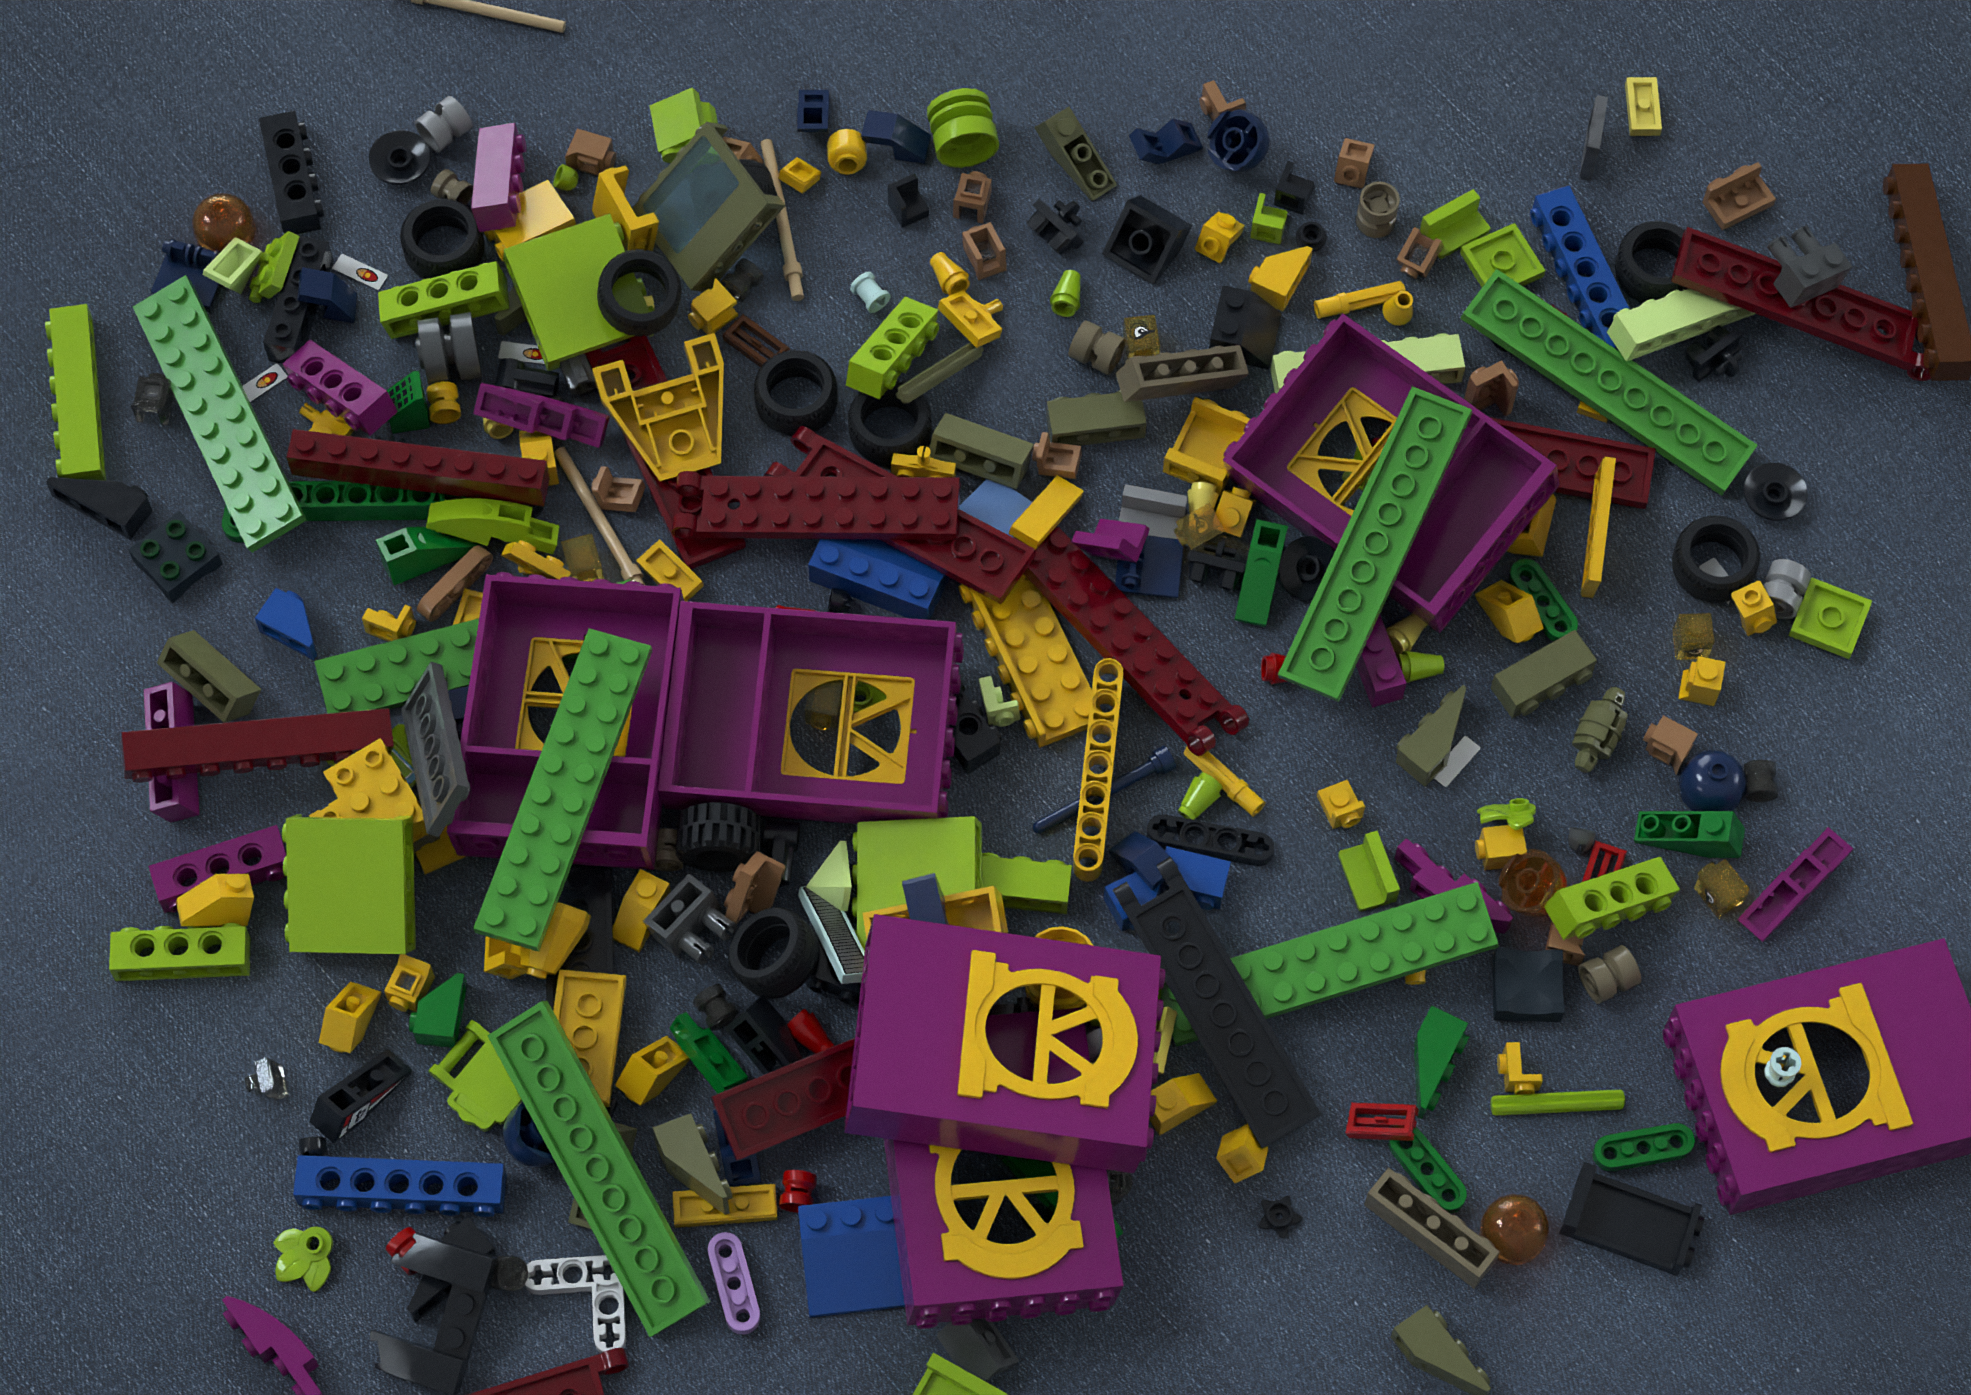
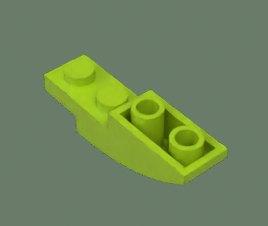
[426,498,559,555]

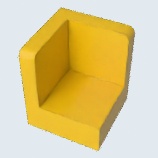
[484,936,528,980]
[1216,1124,1268,1184]

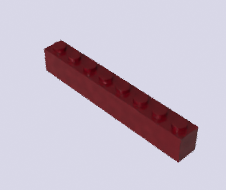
[286,429,550,507]
[121,708,394,783]

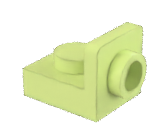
[979,676,1021,727]

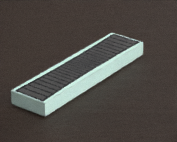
[798,886,865,984]

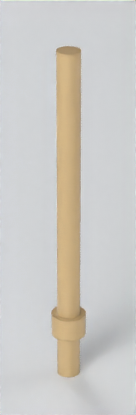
[411,0,566,33]
[760,139,804,301]
[554,447,645,585]

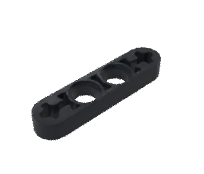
[1147,814,1274,866]

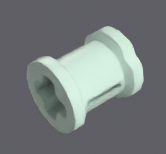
[850,272,891,313]
[1764,1047,1801,1087]

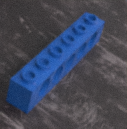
[1530,185,1629,351]
[293,1155,507,1217]

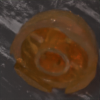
[192,193,256,252]
[1499,849,1567,918]
[1479,1193,1549,1265]

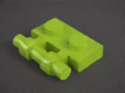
[249,231,300,303]

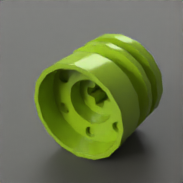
[927,88,999,168]

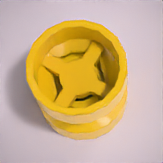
[426,381,461,424]

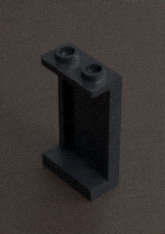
[1559,1162,1705,1276]

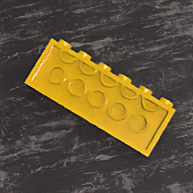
[958,574,1102,748]

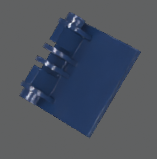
[151,239,220,308]
[1115,536,1184,598]

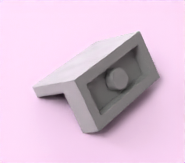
[1119,484,1188,539]

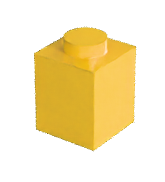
[1475,825,1528,870]

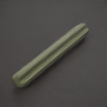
[896,342,984,404]

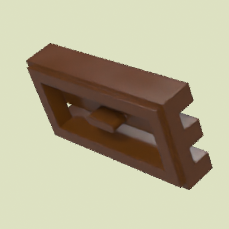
[723,314,790,368]

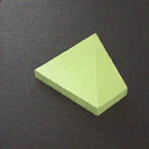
[203,237,262,294]
[806,841,852,911]

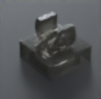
[244,1057,289,1100]

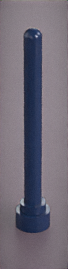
[1032,745,1176,834]

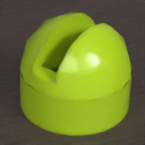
[553,164,579,191]

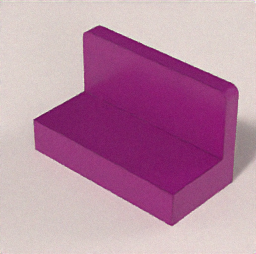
[1071,519,1150,563]

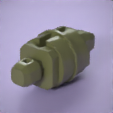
[1572,687,1628,773]

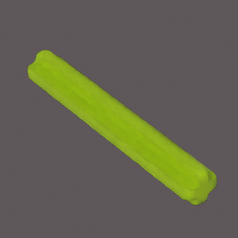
[1490,1089,1625,1116]

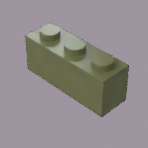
[1046,390,1146,446]
[930,413,1034,489]
[157,630,262,723]
[1491,630,1597,719]

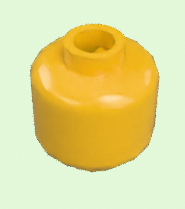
[827,129,867,175]

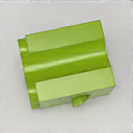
[649,87,722,175]

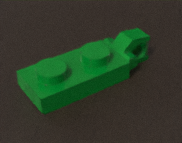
[669,1012,748,1094]

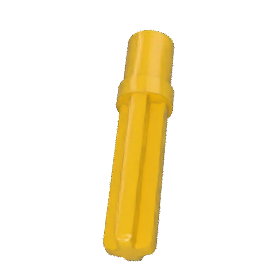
[1314,281,1406,319]
[1183,747,1266,817]

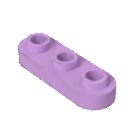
[708,1232,761,1334]

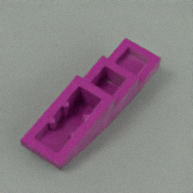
[473,383,610,448]
[1737,827,1853,943]

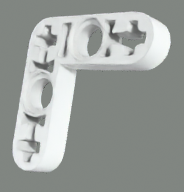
[522,1255,626,1353]

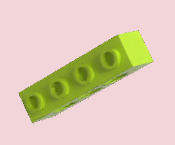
[378,261,510,339]
[846,297,939,399]
[1544,857,1680,940]
[109,923,251,981]

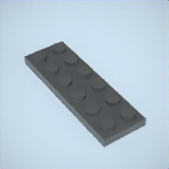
[401,661,470,837]

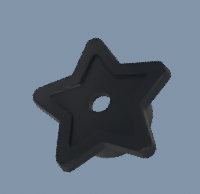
[1258,1195,1302,1239]

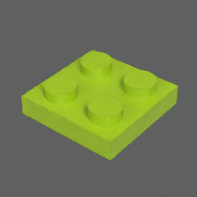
[1460,223,1546,287]
[1788,577,1872,659]

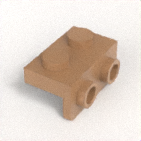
[1702,162,1776,231]
[1464,360,1519,416]
[724,851,786,924]

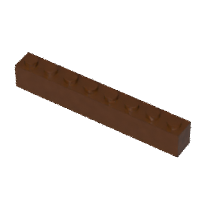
[1883,163,1971,381]

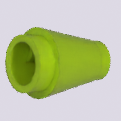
[1050,270,1081,317]
[1396,651,1444,683]
[1177,772,1223,820]

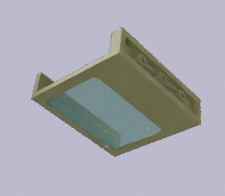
[632,122,786,292]

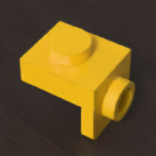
[1195,211,1245,263]
[1211,486,1257,538]
[1731,581,1777,636]
[1497,1042,1543,1095]

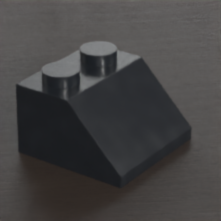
[1102,195,1193,284]
[1209,285,1282,369]

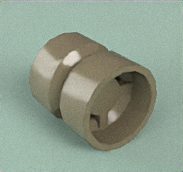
[1356,181,1400,238]
[1068,320,1126,375]
[1578,945,1642,1004]

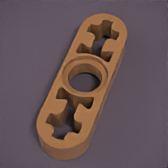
[417,545,493,622]

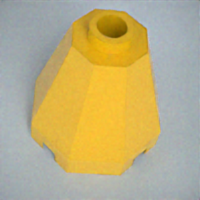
[520,902,591,979]

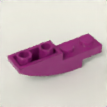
[1394,838,1513,934]
[222,1296,323,1395]

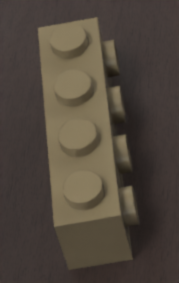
[1115,345,1249,402]
[1364,1167,1500,1289]

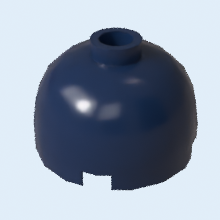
[1207,109,1270,172]
[1679,750,1746,811]
[503,1102,555,1167]

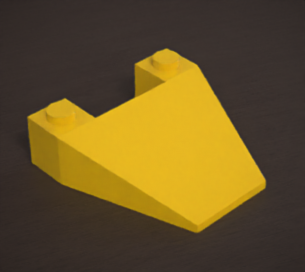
[592,333,724,482]

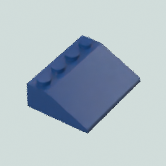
[808,539,950,620]
[798,1196,905,1318]

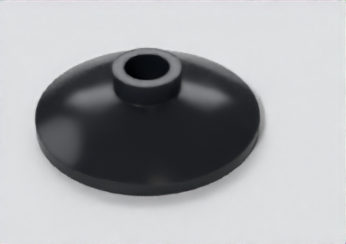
[369,130,430,185]
[1743,463,1808,521]
[1279,536,1335,600]

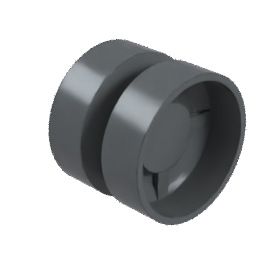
[416,312,482,386]

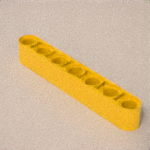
[1073,658,1123,882]

